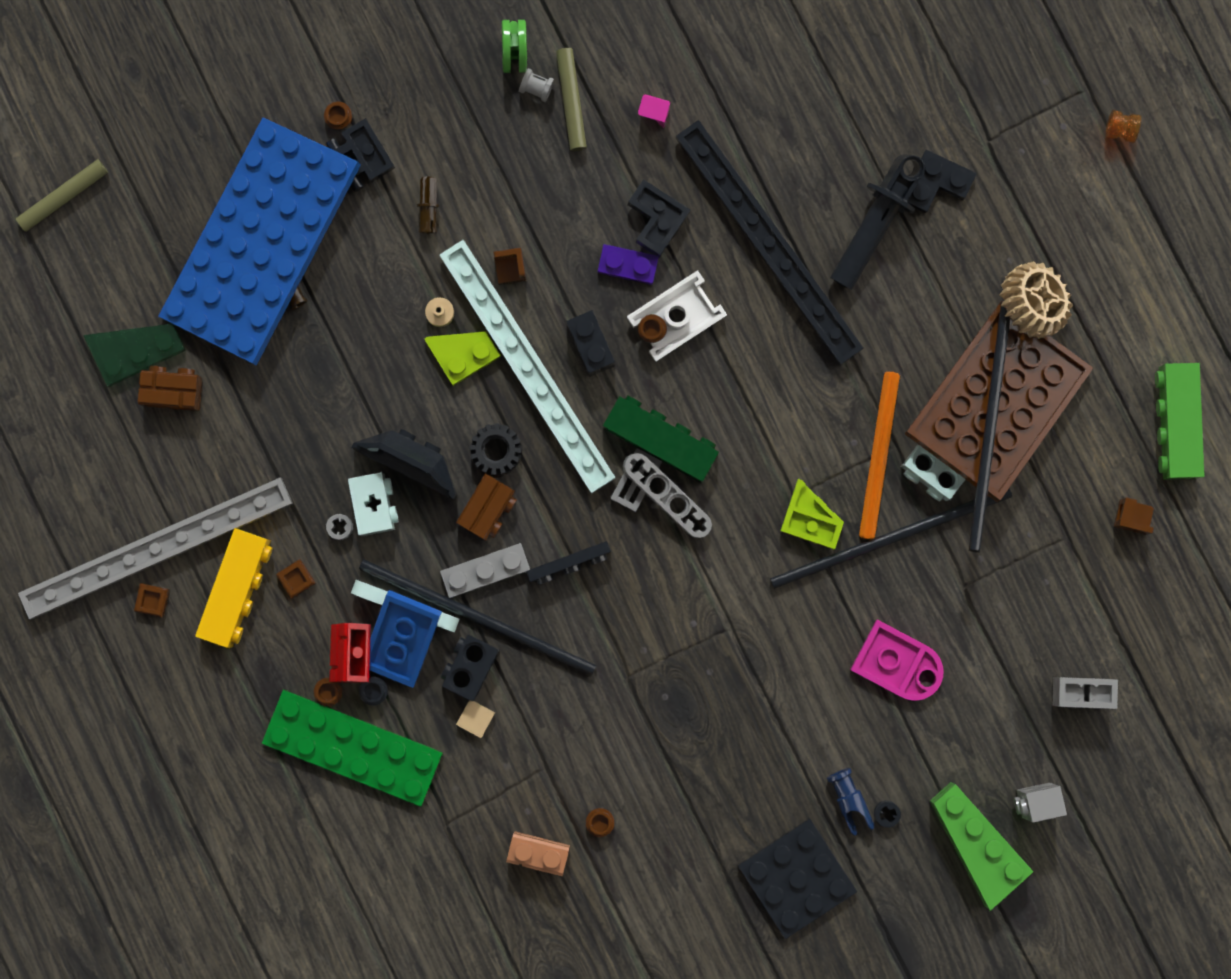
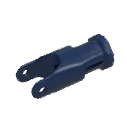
[827,768,874,836]

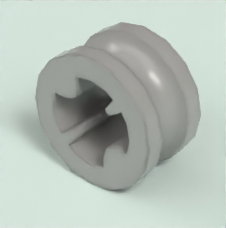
[326,514,353,540]

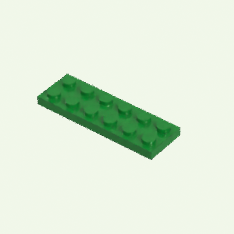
[262,690,443,806]

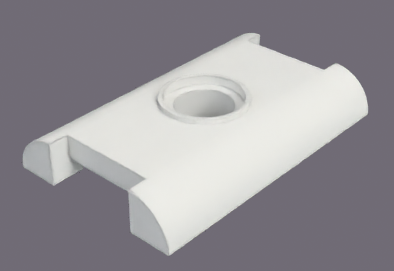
[627,270,727,361]

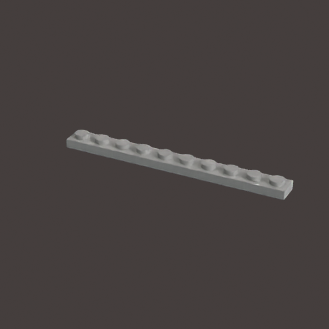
[18,477,293,619]

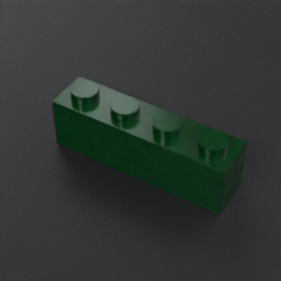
[603,395,719,484]

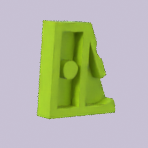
[425,332,501,386]

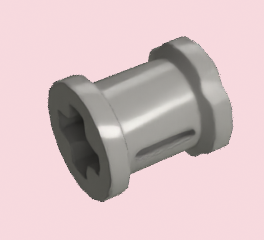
[519,68,554,102]

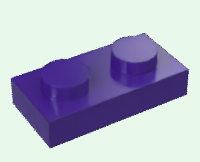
[597,244,658,285]

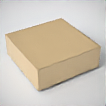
[456,700,495,738]

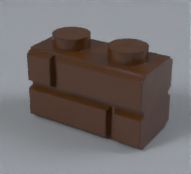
[138,366,202,411]
[456,473,517,541]

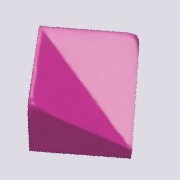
[638,94,670,128]

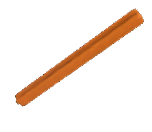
[859,372,900,539]

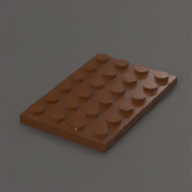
[905,301,1093,502]

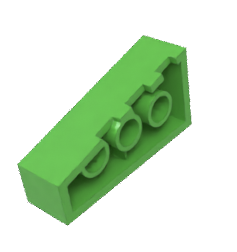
[930,782,1033,911]

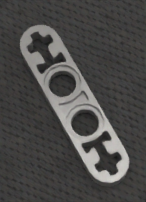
[623,453,712,538]

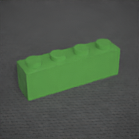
[1155,363,1204,480]

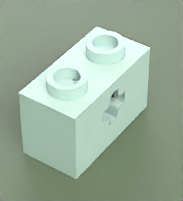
[348,472,399,536]

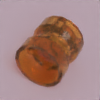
[1106,110,1141,143]

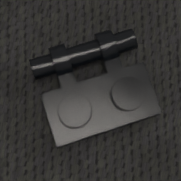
[326,118,395,192]

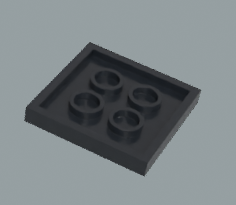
[738,818,857,939]

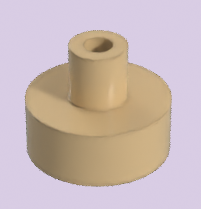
[425,298,454,327]

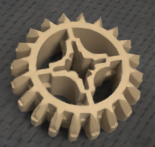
[999,261,1073,339]

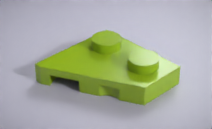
[780,479,844,549]

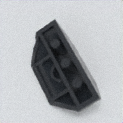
[351,429,458,500]

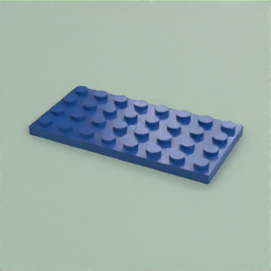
[159,118,361,366]

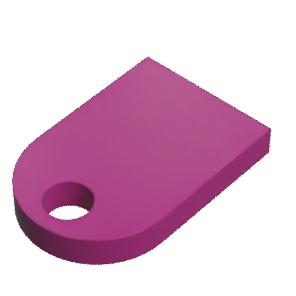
[850,620,943,700]

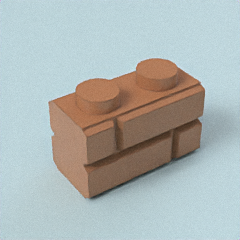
[506,831,570,876]

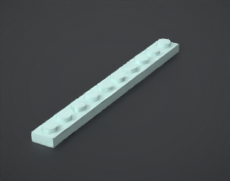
[440,240,615,494]

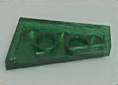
[83,324,186,387]

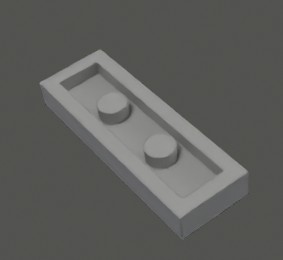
[440,543,530,598]

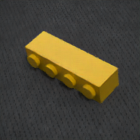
[195,528,273,648]

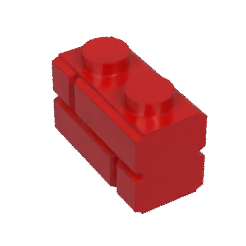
[329,623,371,683]

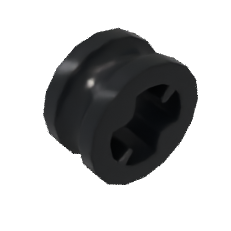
[874,800,901,828]

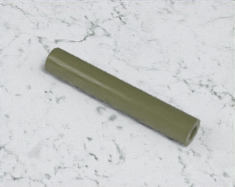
[556,48,587,151]
[15,159,108,232]

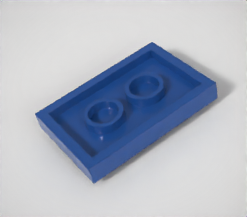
[369,590,442,688]

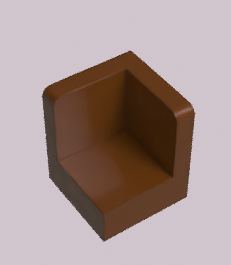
[493,248,527,285]
[1113,497,1154,535]

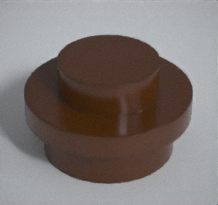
[324,102,352,130]
[638,314,667,343]
[314,678,343,706]
[586,808,614,837]

